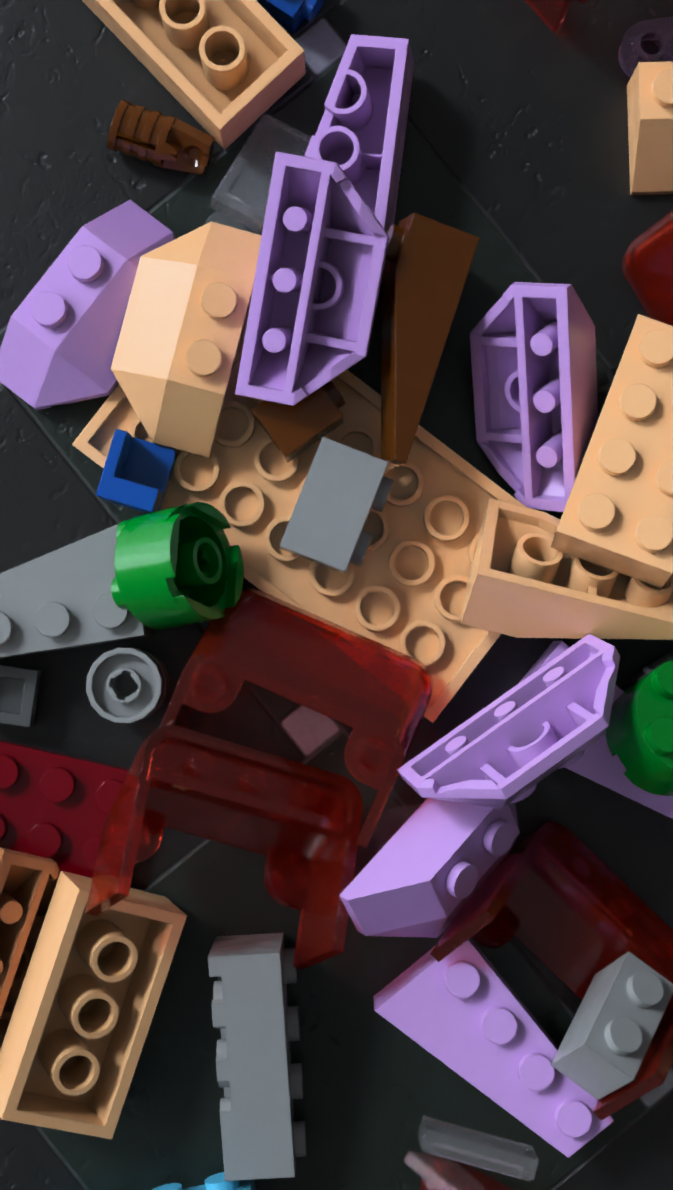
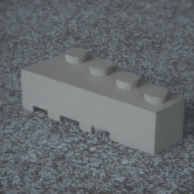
[0,523,152,659]
[208,933,307,1181]

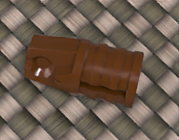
[107,99,215,175]

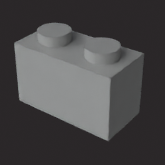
[280,437,394,574]
[551,951,673,1100]

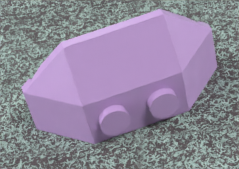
[235,151,389,406]
[0,200,175,411]
[470,282,598,512]
[397,633,620,809]
[339,798,520,938]

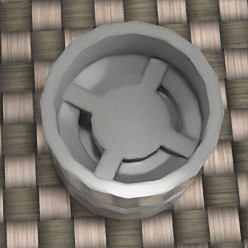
[86,648,170,723]

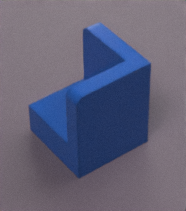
[96,428,176,513]

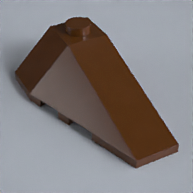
[381,213,480,464]

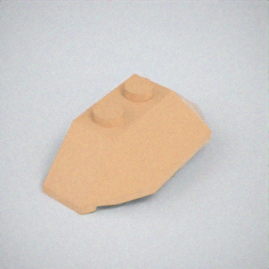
[111,221,262,458]

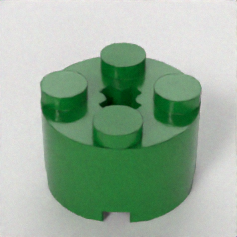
[111,502,244,629]
[606,661,673,796]

